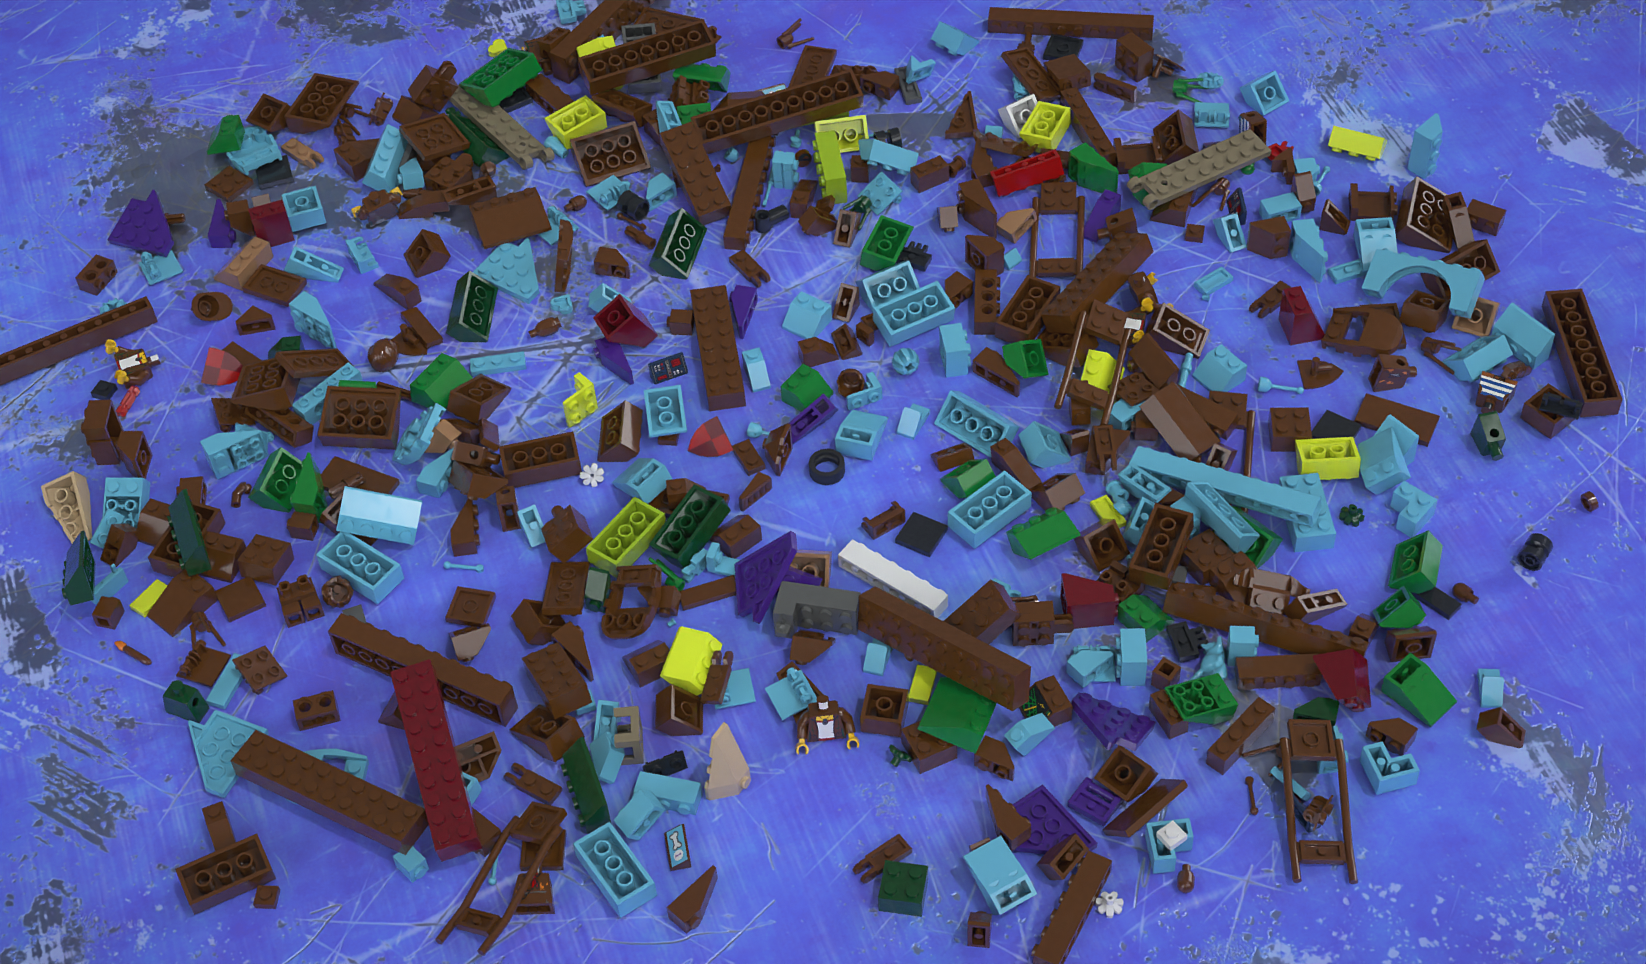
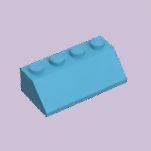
[362,124,408,193]
[934,390,1020,458]
[1184,482,1260,553]
[336,486,422,545]

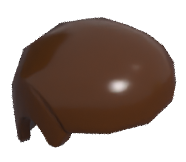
[836,369,865,398]

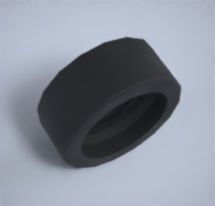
[809,449,845,485]

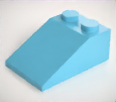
[644,385,687,438]
[1358,427,1411,495]

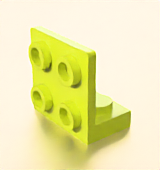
[563,372,598,427]

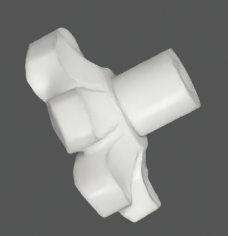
[580,463,604,487]
[1095,891,1124,918]

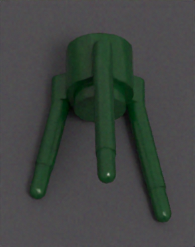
[842,195,872,231]

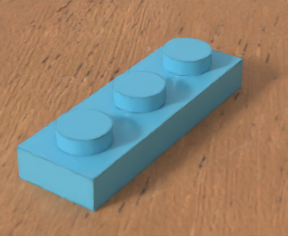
[470,351,526,377]

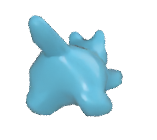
[1189,636,1228,681]

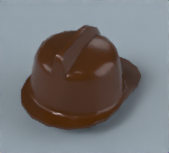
[191,292,233,321]

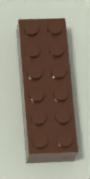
[660,121,731,225]

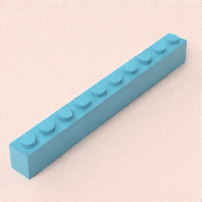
[1129,446,1322,527]

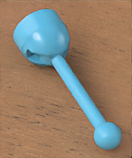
[1313,166,1330,196]
[1258,377,1304,394]
[747,422,770,438]

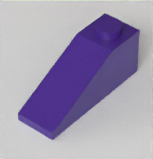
[1084,189,1121,243]
[208,199,237,248]
[729,285,758,339]
[593,337,634,385]
[788,393,838,444]

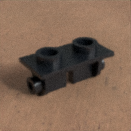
[1539,392,1583,420]
[642,750,688,776]

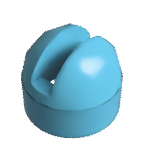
[724,147,739,162]

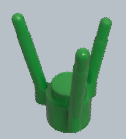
[1172,78,1208,103]
[648,557,686,591]

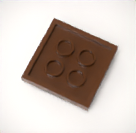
[399,113,470,162]

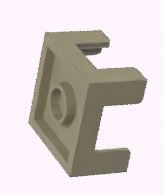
[613,706,644,765]

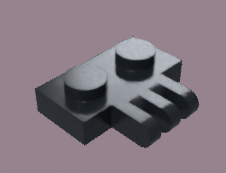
[896,241,932,272]
[1166,621,1209,662]

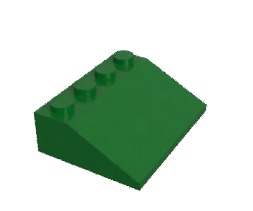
[459,48,542,107]
[917,677,997,754]

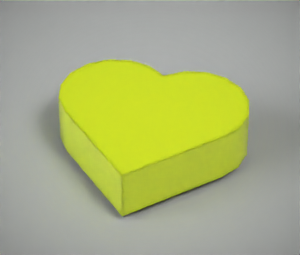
[488,39,507,57]

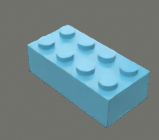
[873,281,955,347]
[948,471,1032,549]
[1278,473,1336,552]
[316,532,404,604]
[573,822,657,918]

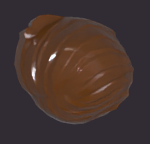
[368,338,399,373]

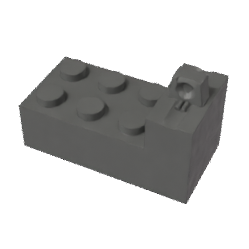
[621,23,662,94]
[773,581,860,639]

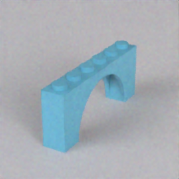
[1362,248,1485,319]

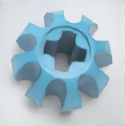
[892,348,919,375]

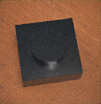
[91,380,118,400]

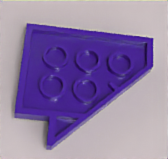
[107,190,174,257]
[734,531,798,624]
[1071,692,1156,751]
[1013,784,1097,857]

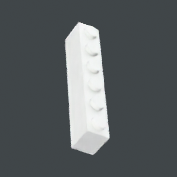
[838,539,948,618]

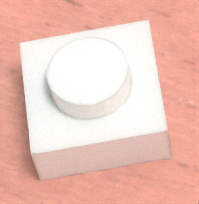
[1156,821,1188,851]

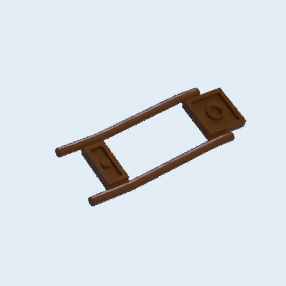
[1029,182,1085,277]
[1054,299,1132,425]
[1194,390,1256,514]
[1280,719,1358,884]
[435,801,567,956]

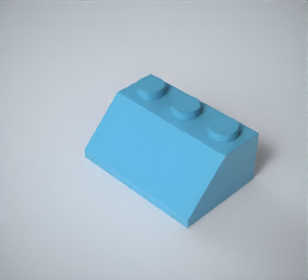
[1407,113,1443,179]
[858,139,919,176]
[855,261,920,312]
[1491,303,1555,370]
[1441,334,1513,382]

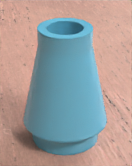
[544,136,569,159]

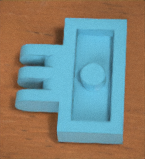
[556,0,587,24]

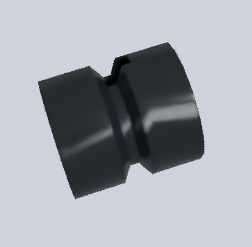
[873,127,902,148]
[617,190,650,221]
[1517,533,1553,571]

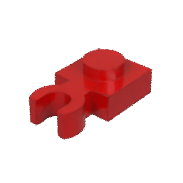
[1268,141,1294,161]

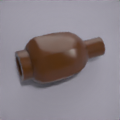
[528,317,562,338]

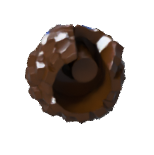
[321,576,353,608]

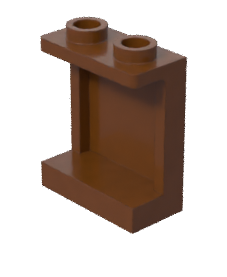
[1043,54,1091,93]
[1113,136,1162,174]
[1348,183,1398,221]

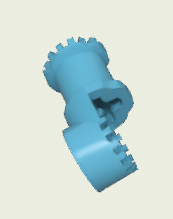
[1105,479,1133,517]

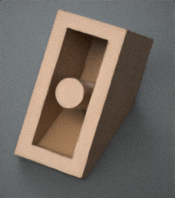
[997,208,1037,244]
[424,419,461,453]

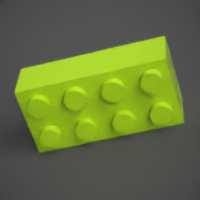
[812,130,847,204]
[586,497,666,578]

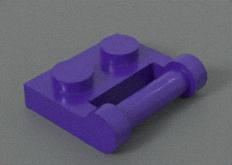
[1067,777,1124,827]

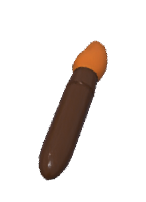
[114,641,152,665]

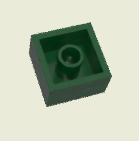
[878,860,929,917]

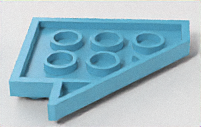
[473,238,540,304]
[188,710,269,798]

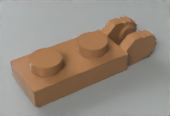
[281,138,324,169]

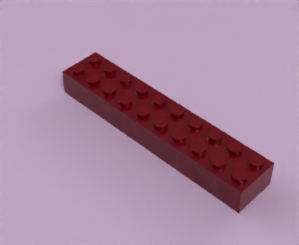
[390,659,483,862]

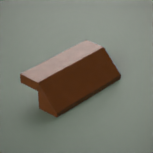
[1139,382,1221,461]

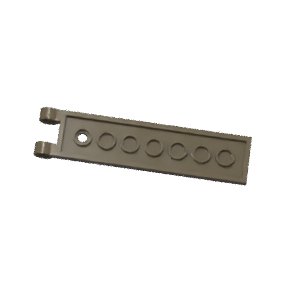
[449,85,555,170]
[1127,129,1272,210]

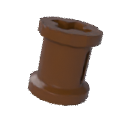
[947,155,966,178]

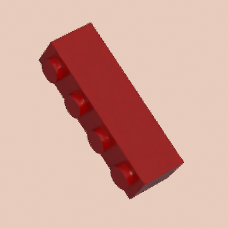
[990,149,1064,197]

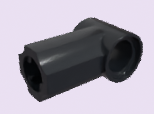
[755,204,789,233]

